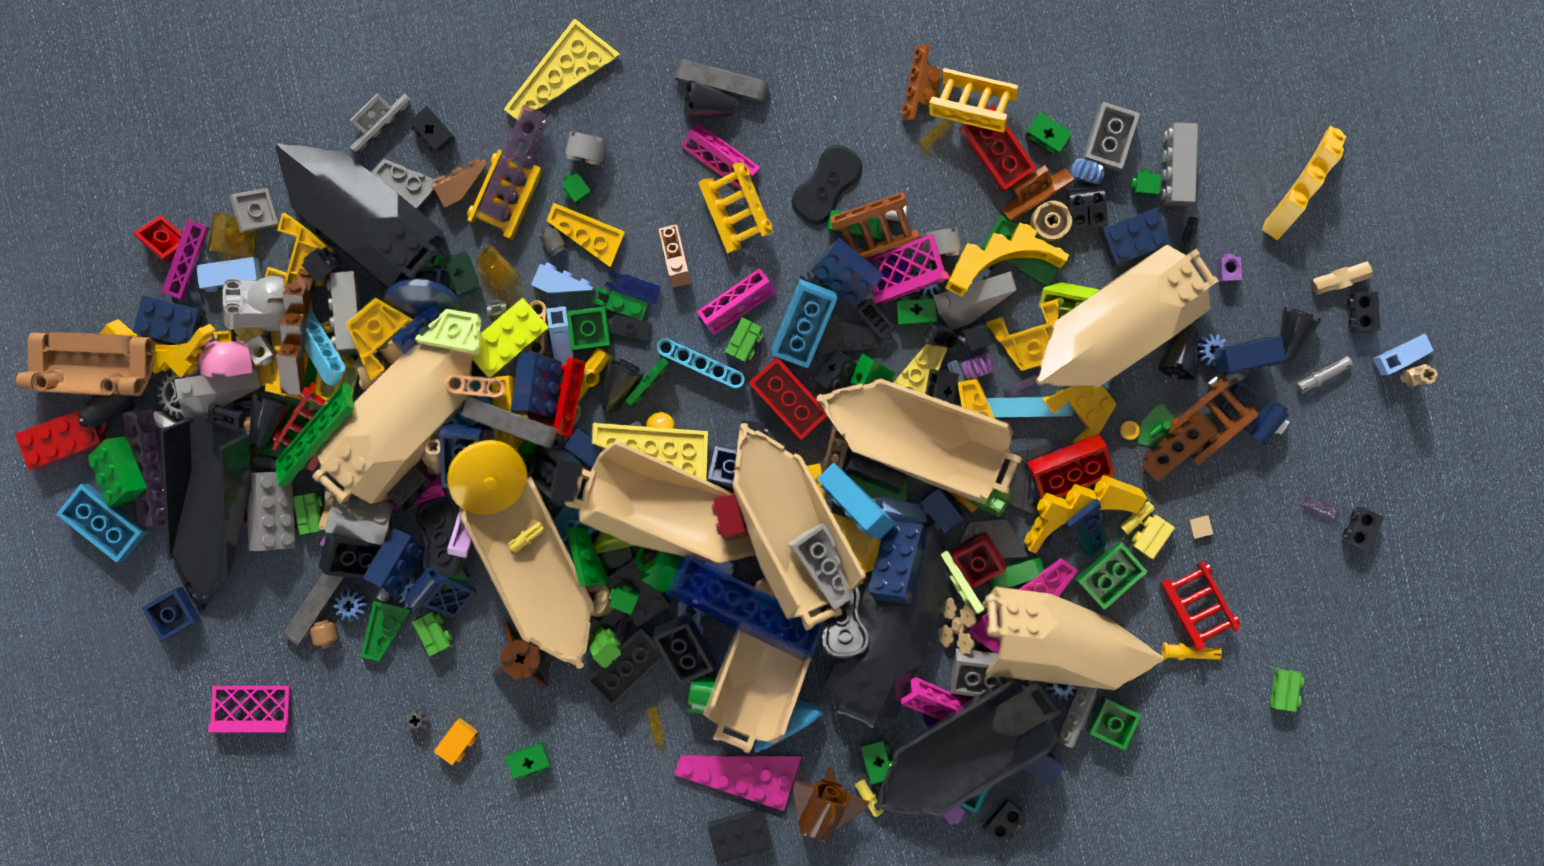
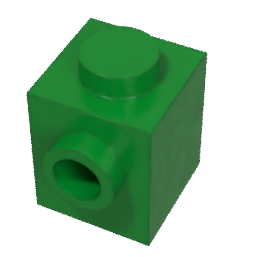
[1130,170,1161,196]
[562,172,592,204]
[608,584,640,615]

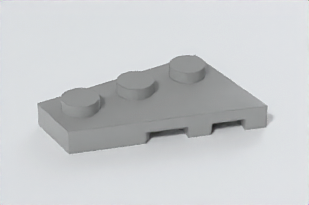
[371,159,435,210]

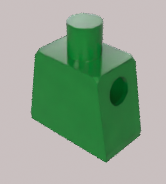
[850,353,896,385]

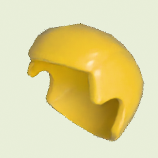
[646,412,676,429]

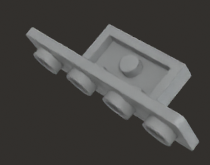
[350,93,410,152]
[1057,686,1098,748]

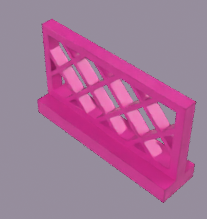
[866,234,949,304]
[208,686,291,733]

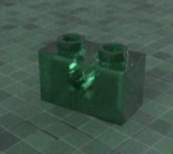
[443,251,482,296]

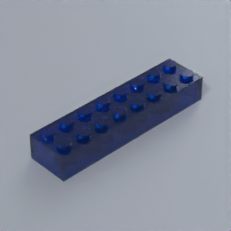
[666,555,825,661]

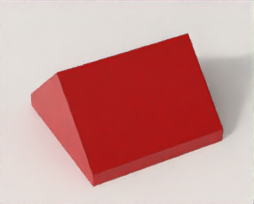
[133,215,182,263]

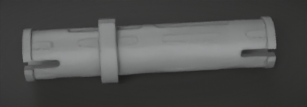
[1296,356,1353,394]

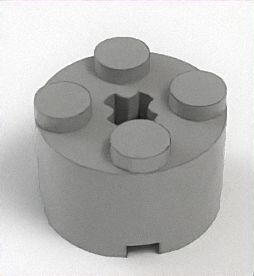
[565,131,608,165]
[919,227,962,260]

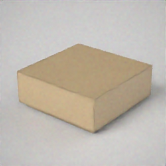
[1189,515,1213,539]

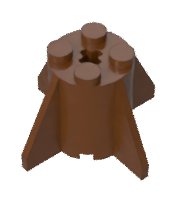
[492,621,548,688]
[793,767,869,842]

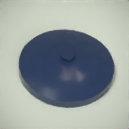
[383,279,462,329]

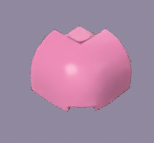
[199,340,253,377]

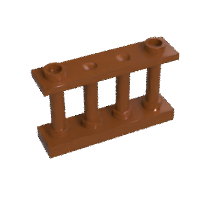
[831,192,920,258]
[1167,378,1259,465]

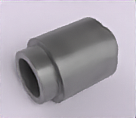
[540,226,566,256]

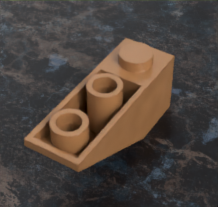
[431,158,487,208]
[659,224,691,288]

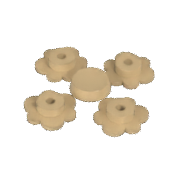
[938,598,977,654]

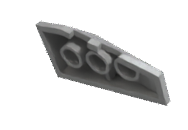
[934,272,1017,330]
[175,369,261,419]
[787,523,851,610]

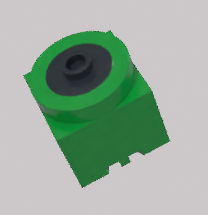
[636,547,691,593]

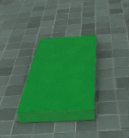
[981,215,1066,287]

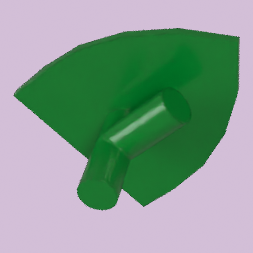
[1137,402,1173,446]

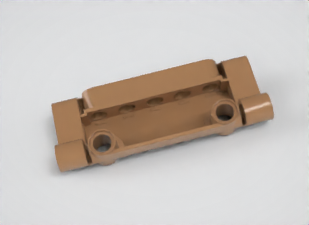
[16,332,155,396]

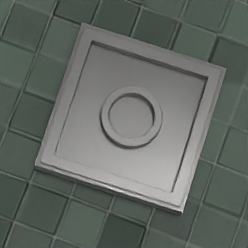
[229,188,279,233]

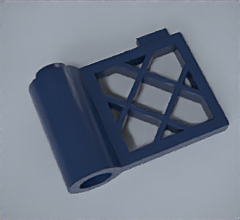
[1220,379,1289,445]
[405,568,476,619]

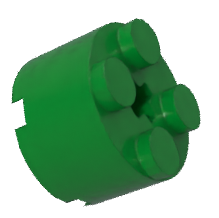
[686,676,715,715]

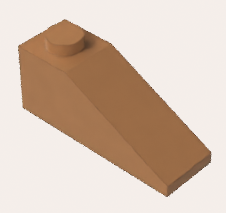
[822,425,848,473]

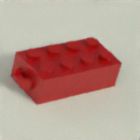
[15,409,109,470]

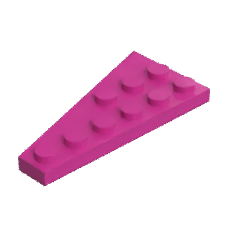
[965,558,1078,654]
[675,755,802,811]

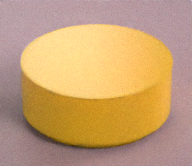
[1119,421,1140,440]

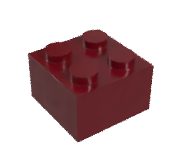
[712,493,750,541]
[952,532,1006,589]

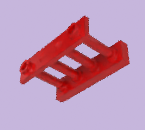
[527,357,586,438]
[271,382,326,472]
[1159,561,1241,651]

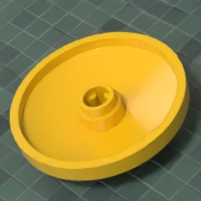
[447,441,527,515]

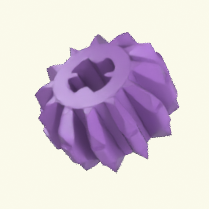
[961,353,995,380]

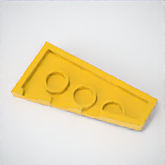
[958,379,1010,452]

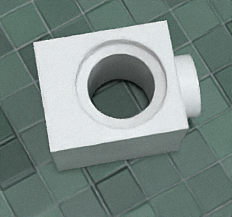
[246,335,277,367]

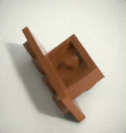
[901,44,942,121]
[1001,166,1075,221]

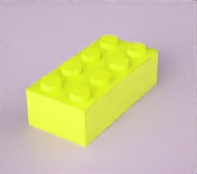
[472,298,549,379]

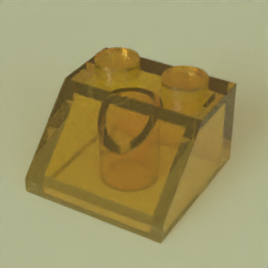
[207,212,258,258]
[476,244,521,291]

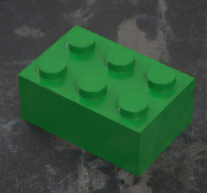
[88,436,147,508]
[1075,541,1148,610]

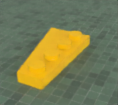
[546,203,625,267]

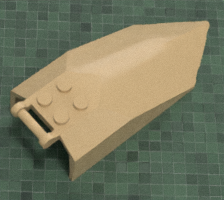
[1036,245,1218,387]
[313,344,473,504]
[817,379,1022,505]
[733,423,865,630]
[565,441,756,564]
[460,477,593,669]
[703,577,824,754]
[982,587,1164,690]

